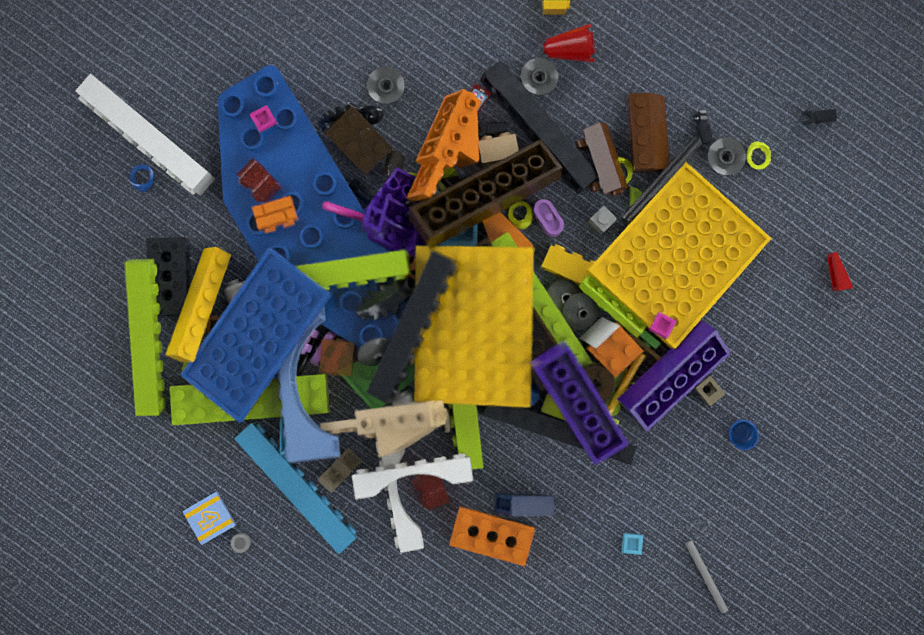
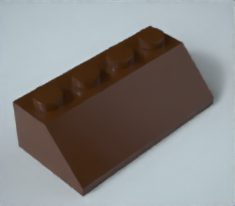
[627,92,669,173]

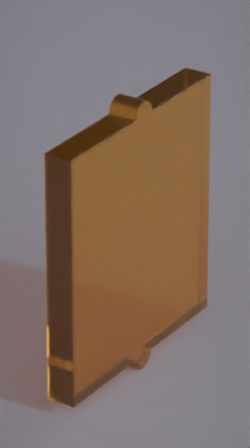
[630,335,660,361]
[319,339,354,376]

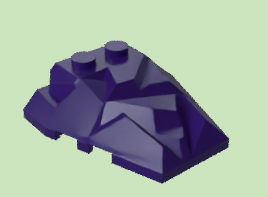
[361,167,428,258]

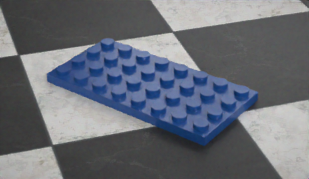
[180,248,332,423]

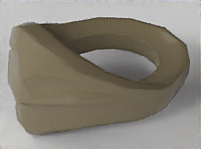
[441,407,453,433]

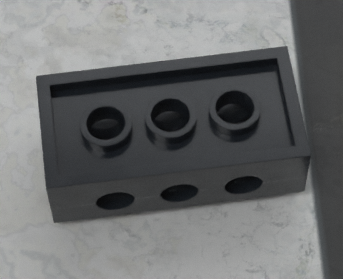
[146,237,191,317]

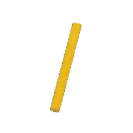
[607,353,645,415]

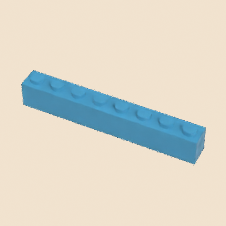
[235,423,358,554]

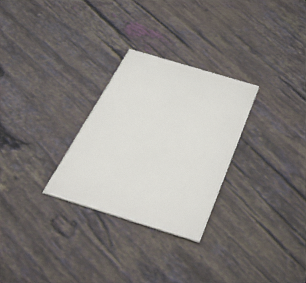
[580,317,619,348]

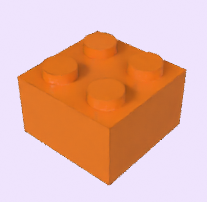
[586,322,643,377]

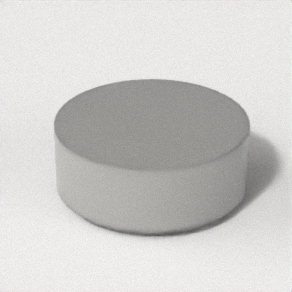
[231,533,251,553]

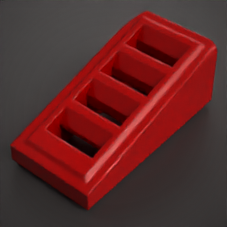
[827,252,853,292]

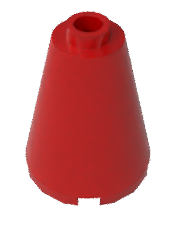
[543,24,595,63]

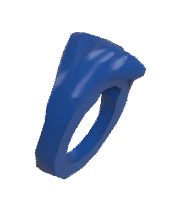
[129,164,155,192]

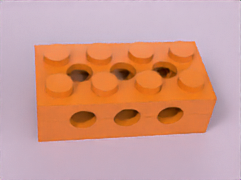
[449,506,535,566]

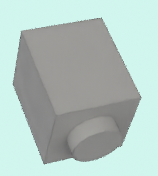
[588,206,617,235]

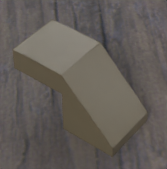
[318,447,362,493]

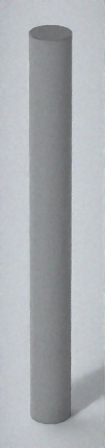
[685,540,728,613]

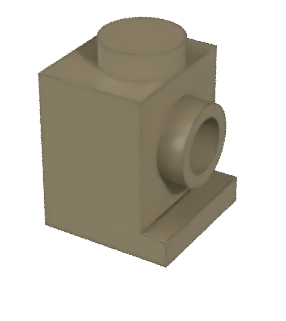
[693,376,725,406]

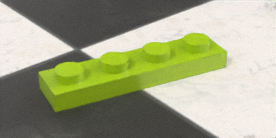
[578,274,647,338]

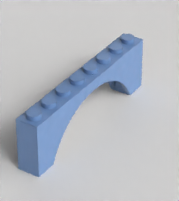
[277,307,340,463]

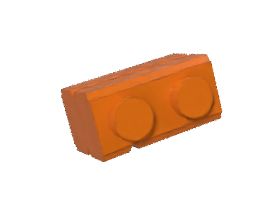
[252,196,298,233]

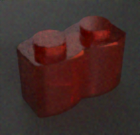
[237,158,283,203]
[412,474,450,511]

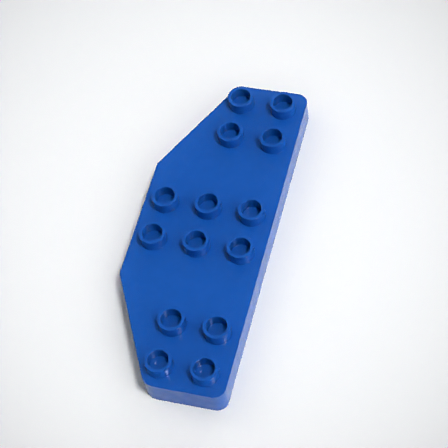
[218,65,410,348]

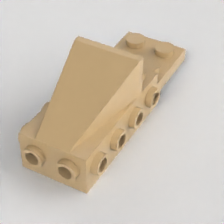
[320,401,447,457]

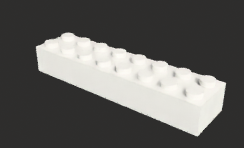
[75,74,215,196]

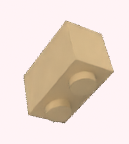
[479,132,519,167]

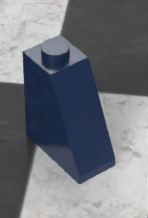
[494,493,555,516]

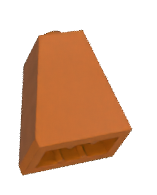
[482,212,533,248]

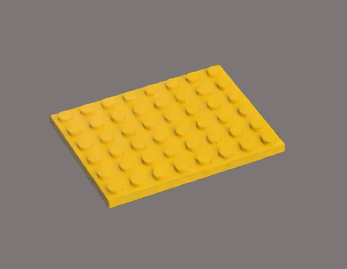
[586,162,772,350]
[414,246,533,407]

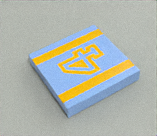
[182,492,236,545]

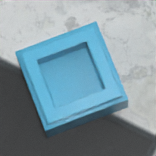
[621,533,643,555]

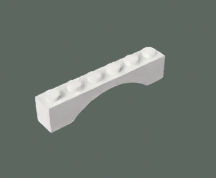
[375,441,424,553]
[352,454,473,499]

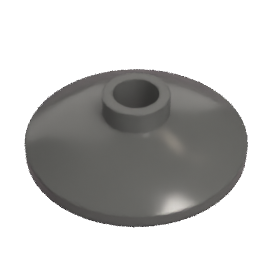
[521,58,559,95]
[367,66,405,104]
[708,138,746,176]
[547,280,582,315]
[562,293,599,330]
[357,338,390,366]

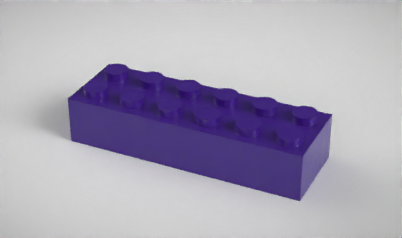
[617,320,731,432]
[530,341,629,465]

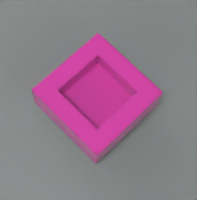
[250,105,277,133]
[649,312,676,339]

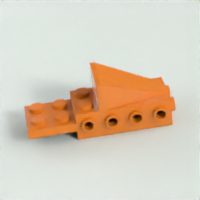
[407,89,482,202]

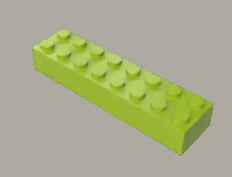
[170,374,330,425]

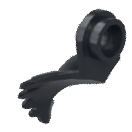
[319,102,383,131]
[356,277,416,321]

